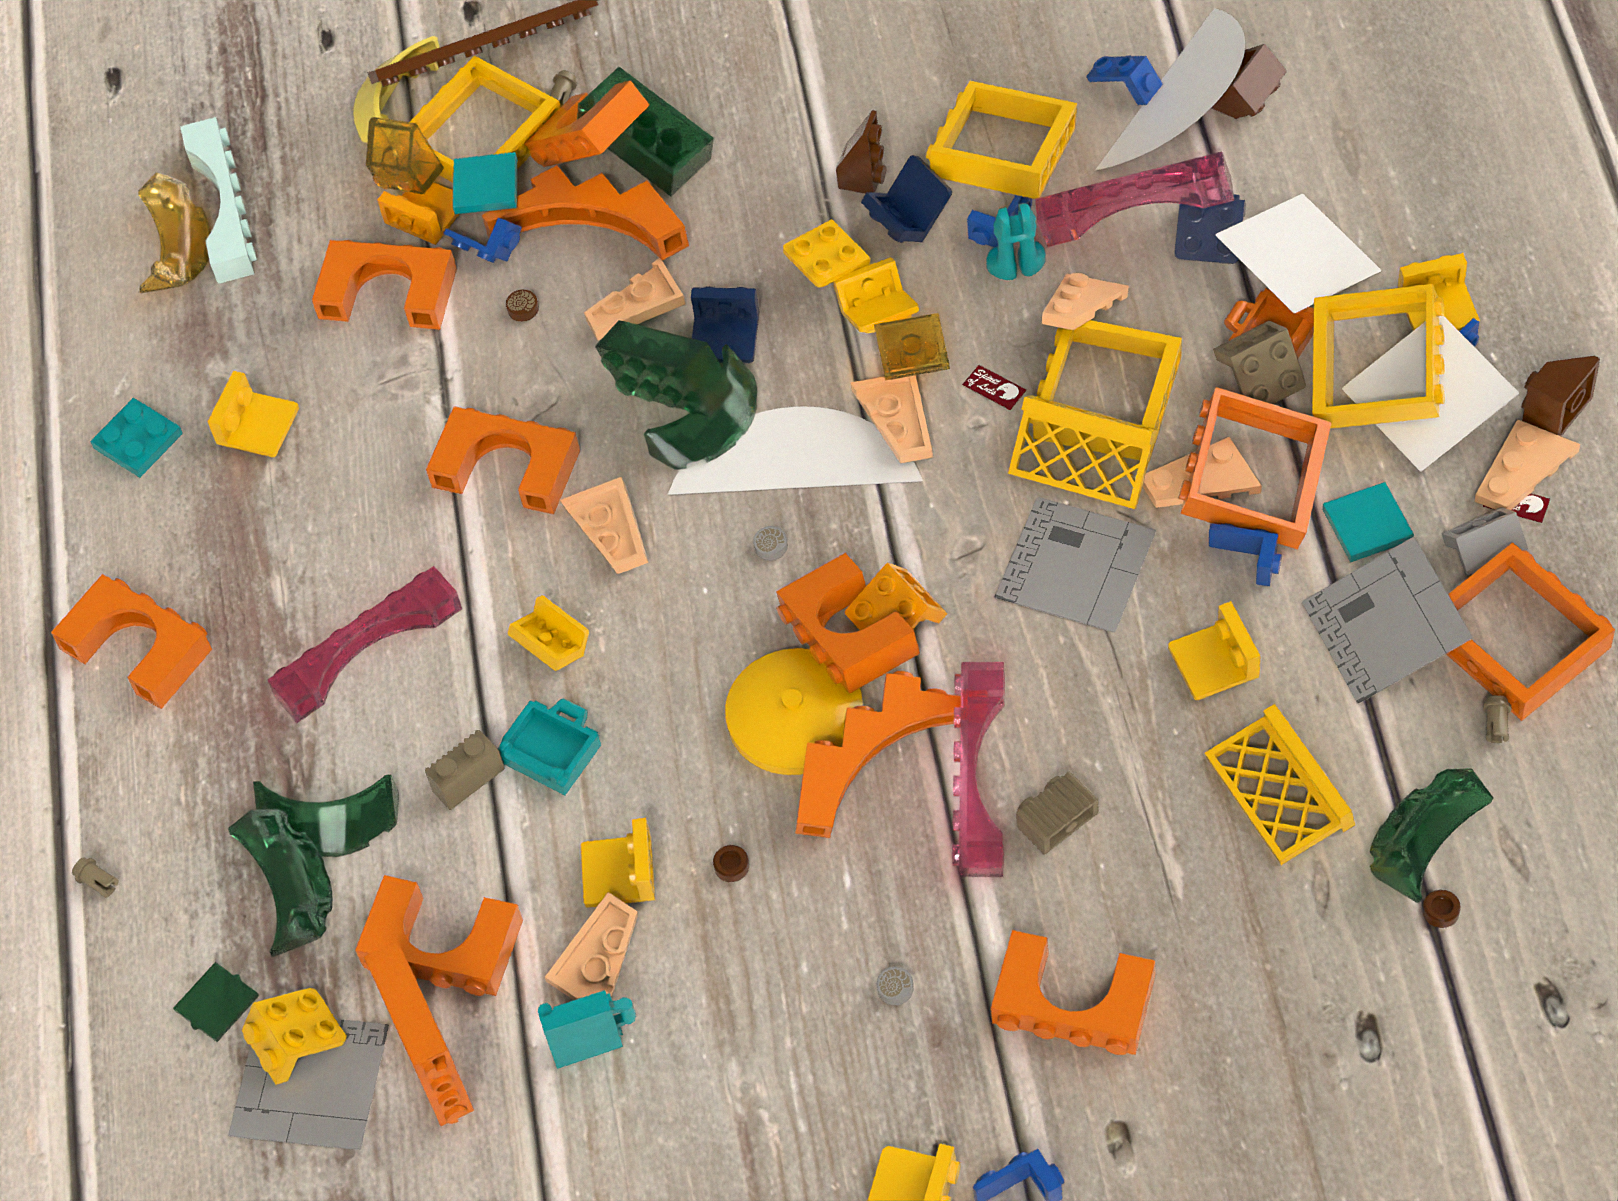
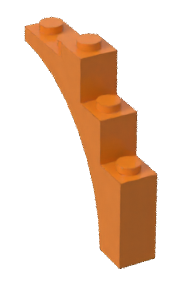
[481,165,689,260]
[795,671,989,838]

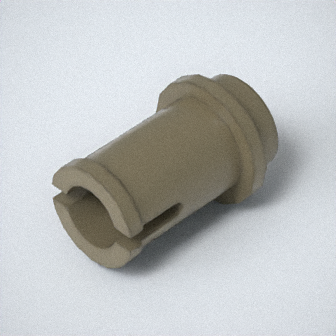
[550,70,577,107]
[1483,695,1511,743]
[72,857,119,898]

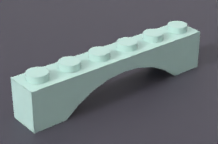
[180,117,257,284]

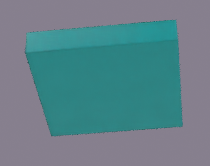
[453,152,517,214]
[1322,482,1414,563]

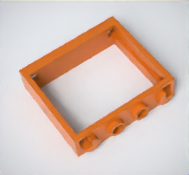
[1178,387,1332,549]
[1446,542,1615,721]
[364,941,474,1126]

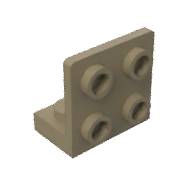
[1213,321,1306,404]

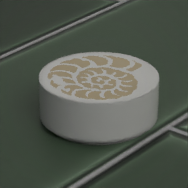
[753,526,788,561]
[877,967,914,1005]

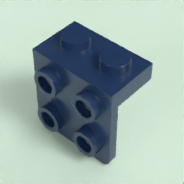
[861,155,952,243]
[1174,191,1246,264]
[690,286,760,364]

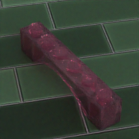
[1035,152,1234,247]
[267,566,462,723]
[952,662,1005,877]

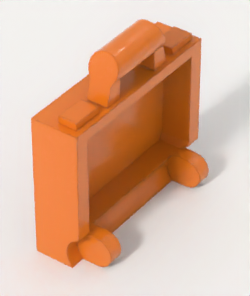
[1224,288,1314,359]

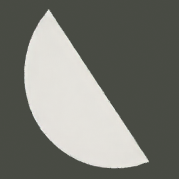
[1095,8,1245,171]
[668,406,923,495]

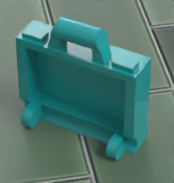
[498,698,601,796]
[538,990,636,1069]

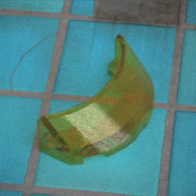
[138,172,211,293]

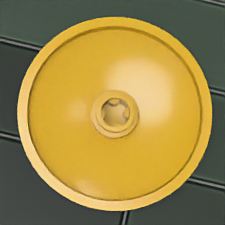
[725,648,863,775]

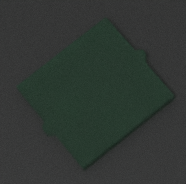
[173,962,259,1042]

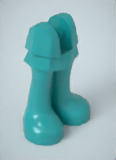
[986,203,1046,280]

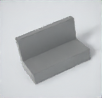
[1441,507,1528,576]

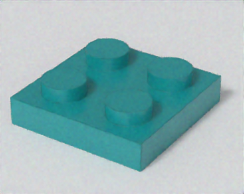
[90,397,183,478]

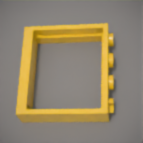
[397,55,561,183]
[926,81,1077,200]
[1312,284,1445,429]
[1030,320,1182,462]

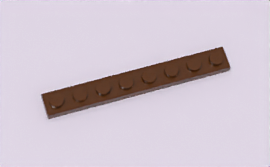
[367,0,599,87]

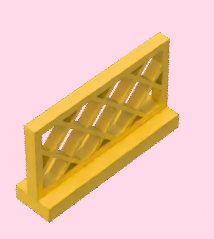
[1008,395,1159,509]
[1205,704,1355,865]

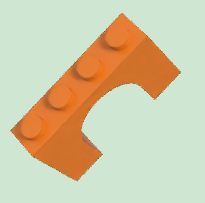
[525,81,649,167]
[312,240,457,330]
[426,406,580,514]
[776,553,920,694]
[51,574,212,709]
[355,875,523,996]
[991,930,1155,1055]

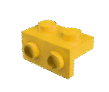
[507,595,589,671]

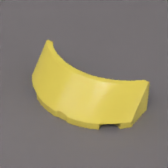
[353,36,440,149]

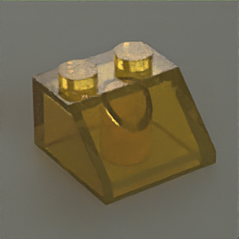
[366,117,444,194]
[874,313,950,381]

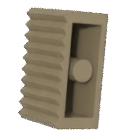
[425,730,505,810]
[1016,771,1099,855]

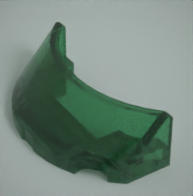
[644,344,758,470]
[1370,768,1494,903]
[253,774,399,858]
[228,808,333,957]

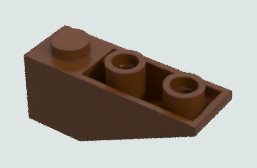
[836,110,886,194]

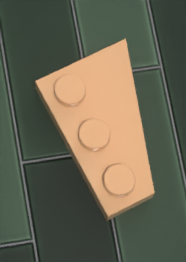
[584,258,685,340]
[1042,273,1129,330]
[850,371,933,463]
[1475,419,1580,510]
[1142,437,1262,508]
[560,477,649,574]
[545,892,638,1000]

